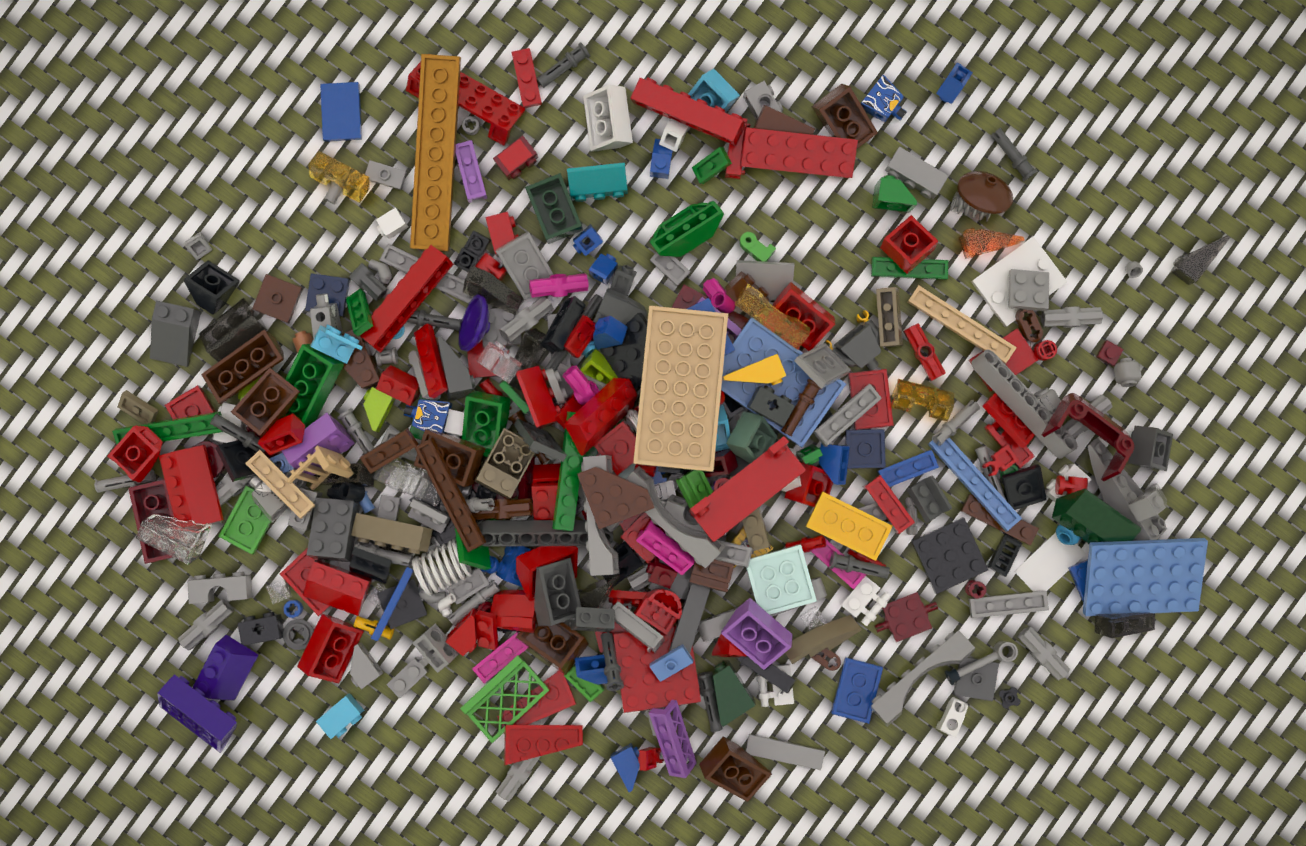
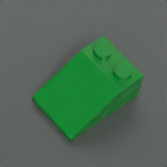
[462,391,511,457]

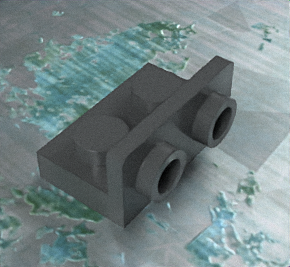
[907,475,952,523]
[571,607,615,632]

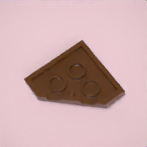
[577,466,655,529]

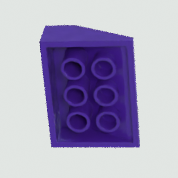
[157,674,237,753]

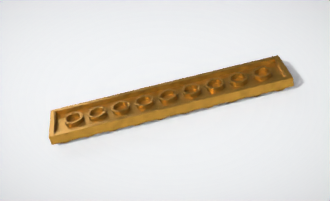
[410,54,461,251]

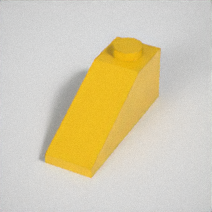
[722,354,786,386]

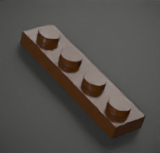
[960,494,1039,546]

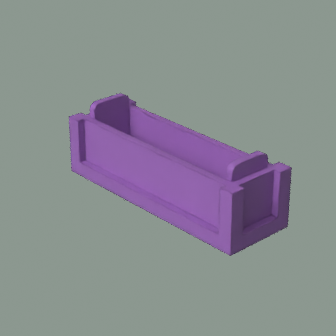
[455,140,487,203]

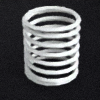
[412,539,472,596]

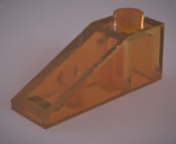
[959,228,1024,259]

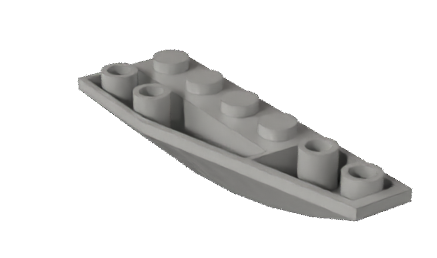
[1088,438,1167,541]

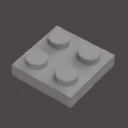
[1008,269,1049,311]
[483,306,522,348]

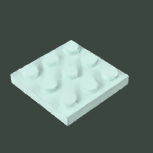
[746,544,817,615]

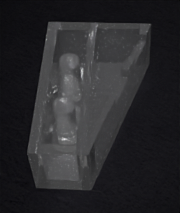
[477,341,522,383]
[373,459,440,507]
[136,514,212,565]

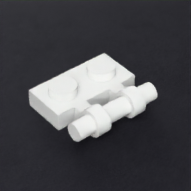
[841,576,891,626]
[756,664,794,707]

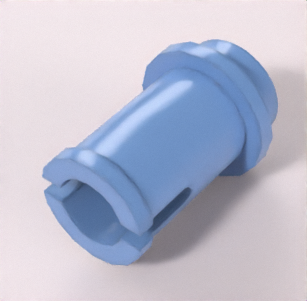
[358,491,375,514]

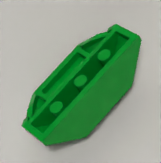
[650,201,724,257]

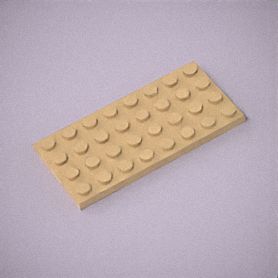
[633,306,728,472]

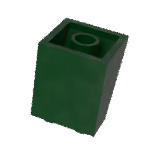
[713,661,756,727]

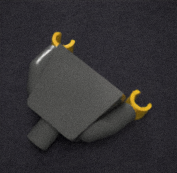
[825,310,881,371]

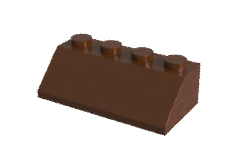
[201,329,284,405]

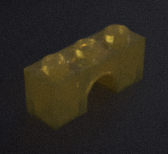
[308,151,370,203]
[892,379,954,422]

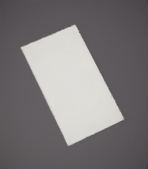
[1014,532,1086,592]

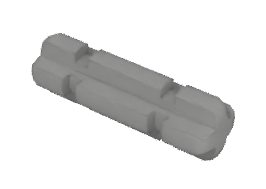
[905,497,918,535]

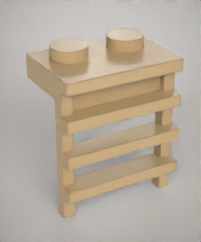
[287,445,354,490]

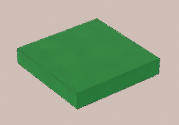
[499,381,531,416]
[455,528,491,570]

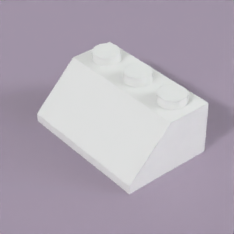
[583,84,633,152]

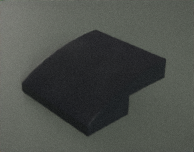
[349,547,392,584]

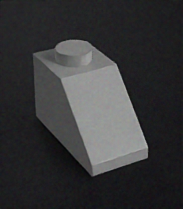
[350,642,384,689]

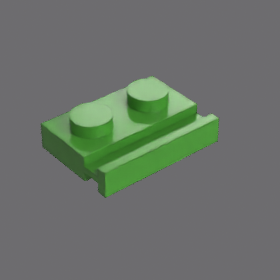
[676,470,713,508]

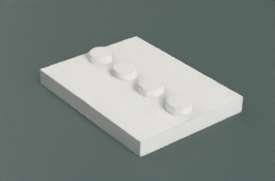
[971,236,1067,327]

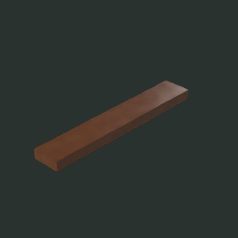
[415,438,487,552]

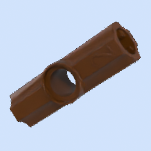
[472,498,533,520]

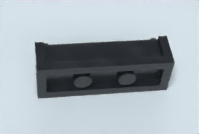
[541,296,586,354]
[738,656,797,694]

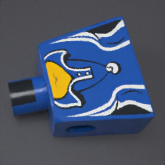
[861,75,907,122]
[404,399,452,434]

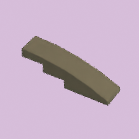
[785,615,862,665]

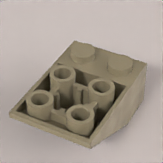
[474,428,535,499]

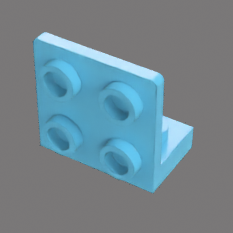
[310,324,363,364]

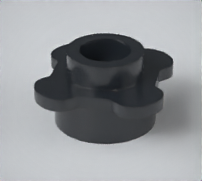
[999,687,1021,709]

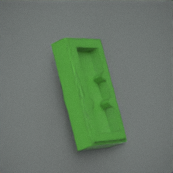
[564,664,605,702]

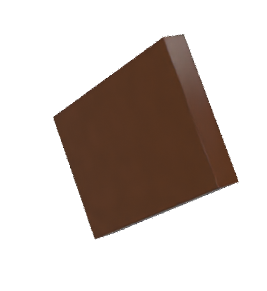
[754,105,815,135]

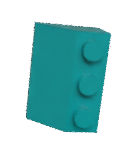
[567,163,628,202]

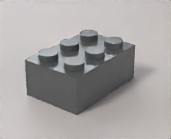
[306,498,360,562]

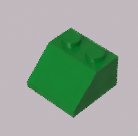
[872,175,917,213]

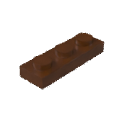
[360,428,419,474]

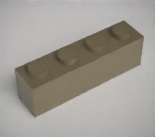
[351,513,433,555]

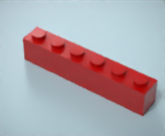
[630,78,745,146]
[360,245,454,353]

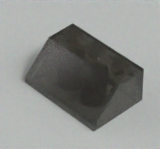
[199,298,267,362]

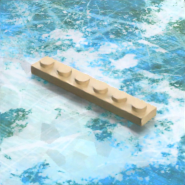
[907,285,1017,364]

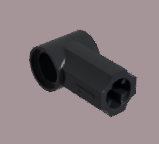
[327,482,365,502]

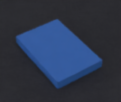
[320,82,362,142]
[831,657,883,724]

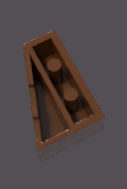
[341,329,381,390]

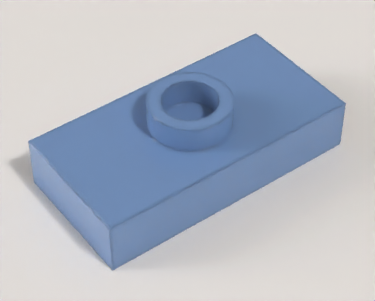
[649,644,693,682]

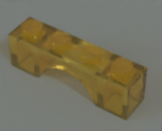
[734,284,810,350]

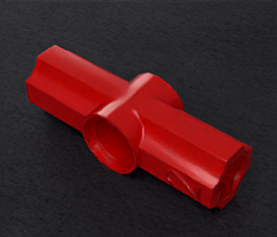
[903,323,946,381]

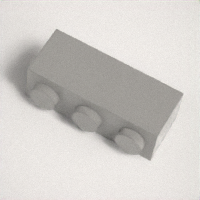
[885,147,949,199]

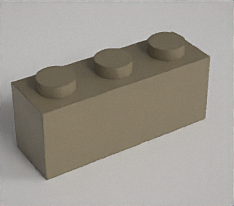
[876,287,903,347]

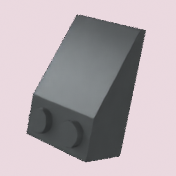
[150,301,201,367]
[437,336,475,401]
[534,558,581,626]

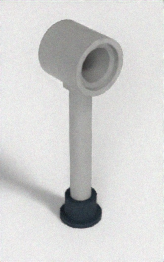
[945,641,1018,685]

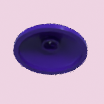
[459,295,490,351]

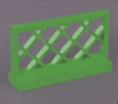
[460,655,550,743]

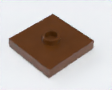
[252,274,303,323]

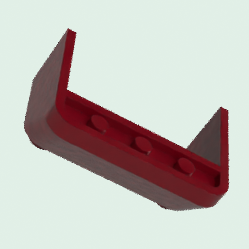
[1041,393,1134,481]

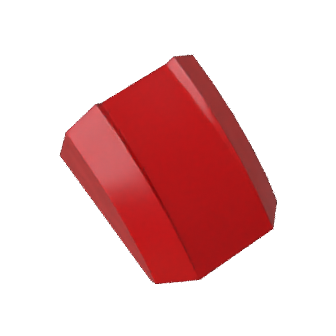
[107,425,163,483]
[490,590,536,633]

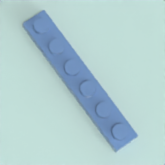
[928,438,1022,532]

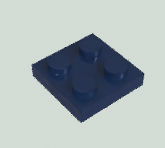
[305,273,350,317]
[845,429,886,469]

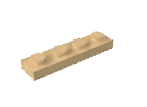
[245,450,316,519]

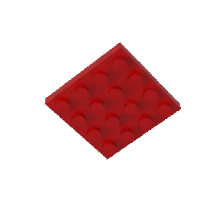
[613,626,701,713]

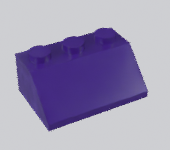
[193,635,259,700]

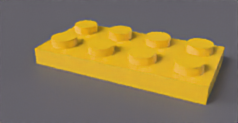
[805,492,893,561]

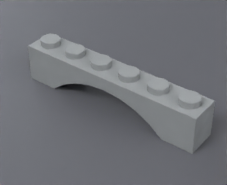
[581,455,619,576]
[626,466,725,568]
[871,630,975,727]

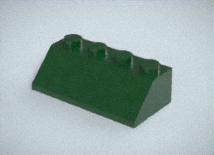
[1052,489,1141,544]

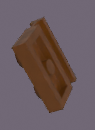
[689,559,734,593]

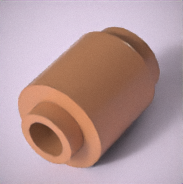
[292,331,313,353]

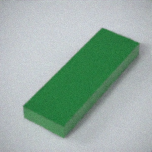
[346,289,373,337]

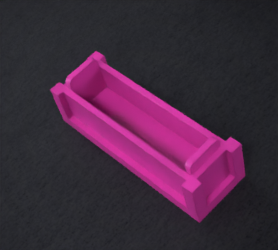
[636,521,695,575]

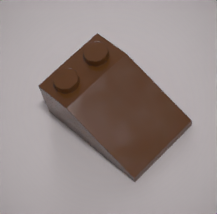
[811,84,878,149]
[231,368,300,437]
[414,429,486,487]
[516,617,589,675]
[699,736,772,802]

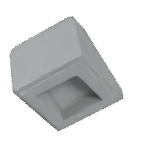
[184,232,213,260]

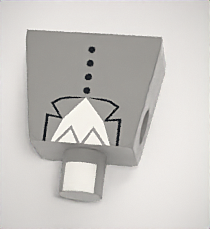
[310,293,343,339]
[249,476,288,523]

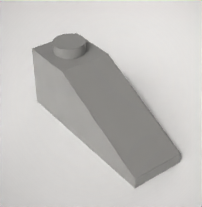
[1128,483,1167,522]

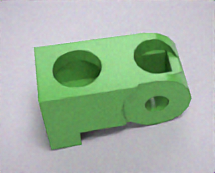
[740,232,776,262]

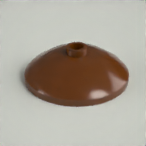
[957,171,1013,214]

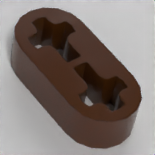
[1015,309,1043,342]
[808,648,841,671]

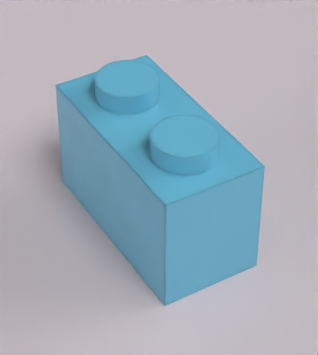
[316,693,365,739]

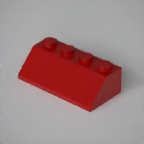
[564,378,637,456]
[159,445,224,531]

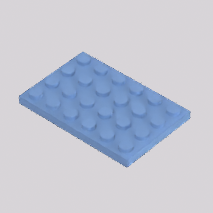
[721,316,846,448]
[1083,538,1208,616]

